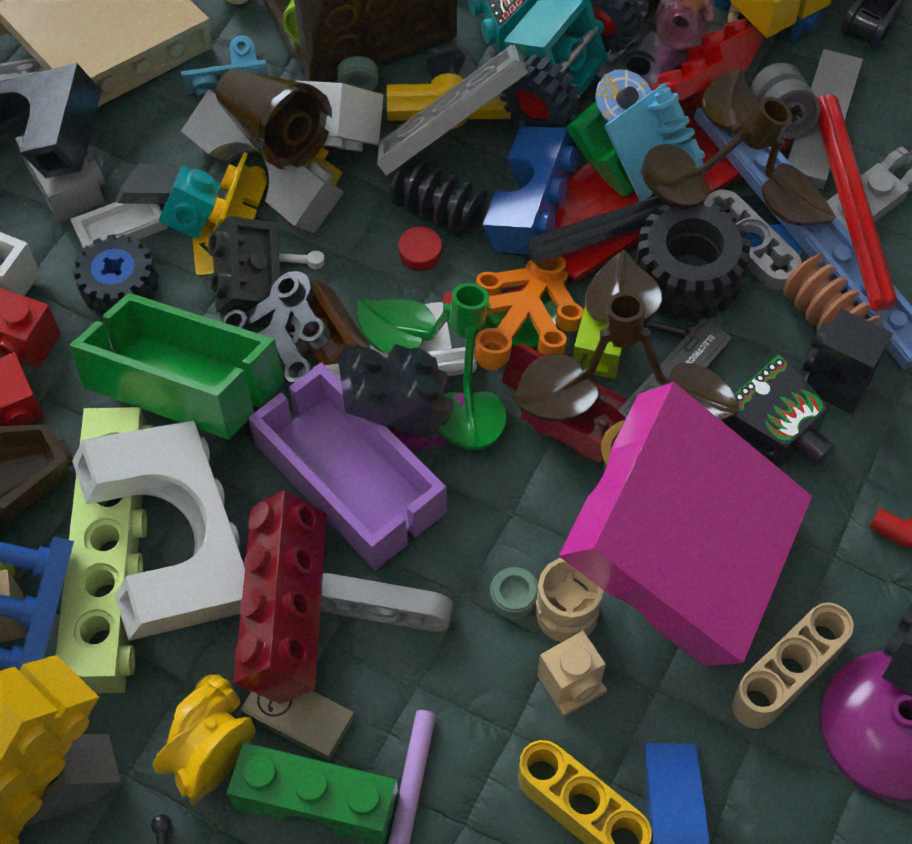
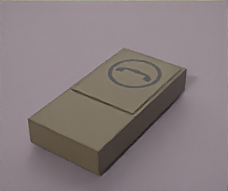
[240,691,355,762]

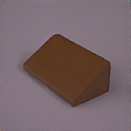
[293,279,371,365]

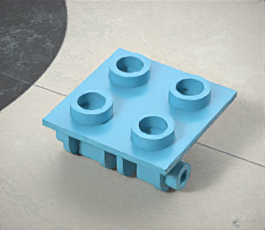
[181,35,268,98]
[604,83,705,201]

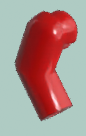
[869,508,912,548]

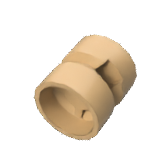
[535,558,603,642]

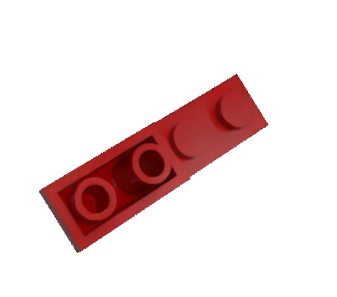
[650,18,764,109]

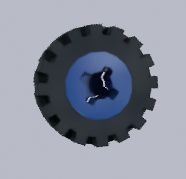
[73,234,158,317]

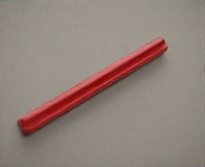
[818,94,897,312]

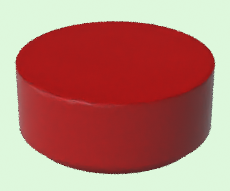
[398,227,442,271]

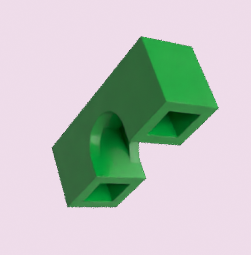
[227,742,399,844]

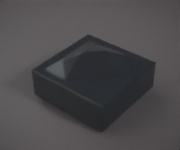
[427,46,477,79]

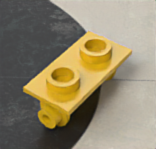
[207,152,268,231]

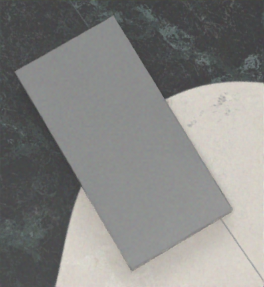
[377,44,528,176]

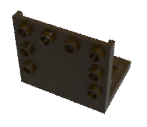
[262,0,457,82]

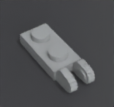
[826,146,912,232]

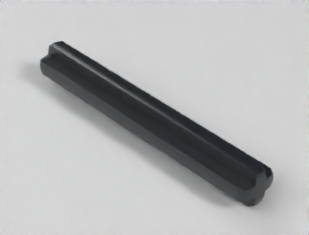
[526,196,674,263]

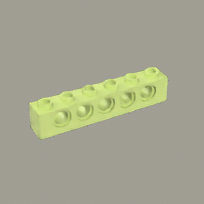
[56,407,153,693]

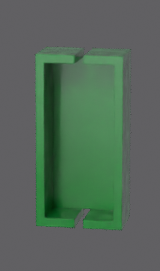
[69,293,284,440]

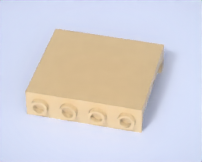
[0,0,212,107]

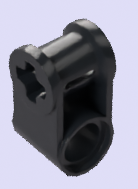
[841,0,905,50]

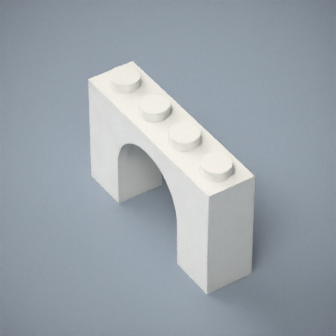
[72,421,245,641]

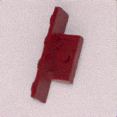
[502,343,627,463]

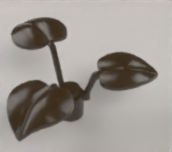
[640,68,836,226]
[513,250,739,422]

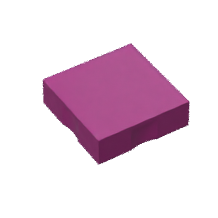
[559,382,812,666]

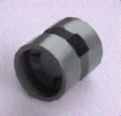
[751,63,821,139]

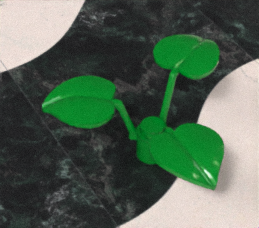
[357,283,557,450]

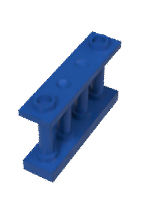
[0,537,74,670]

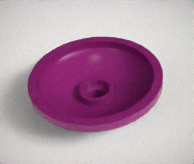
[820,651,912,802]

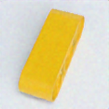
[518,740,652,844]

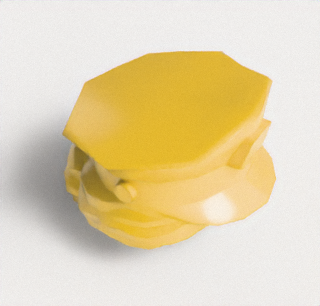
[153,675,256,805]

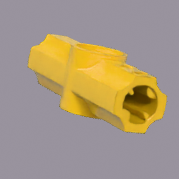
[387,73,511,129]

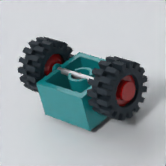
[499,0,647,128]

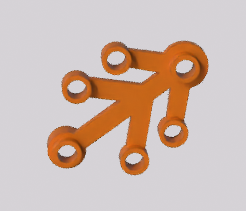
[474,255,584,370]

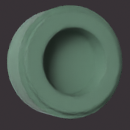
[337,56,378,91]
[490,567,538,619]

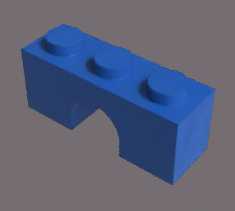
[483,127,579,254]

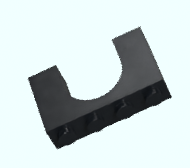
[0,63,102,179]

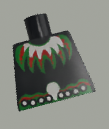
[723,354,835,467]

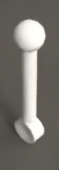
[279,251,324,269]

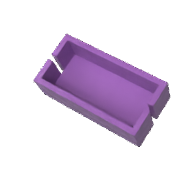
[248,362,447,571]

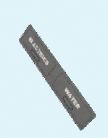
[619,319,732,417]

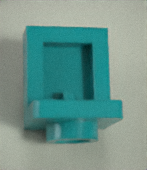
[159,165,221,238]

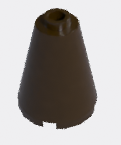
[216,68,332,170]

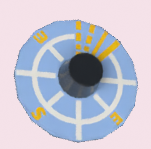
[595,70,652,122]

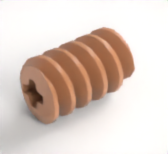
[783,254,883,331]

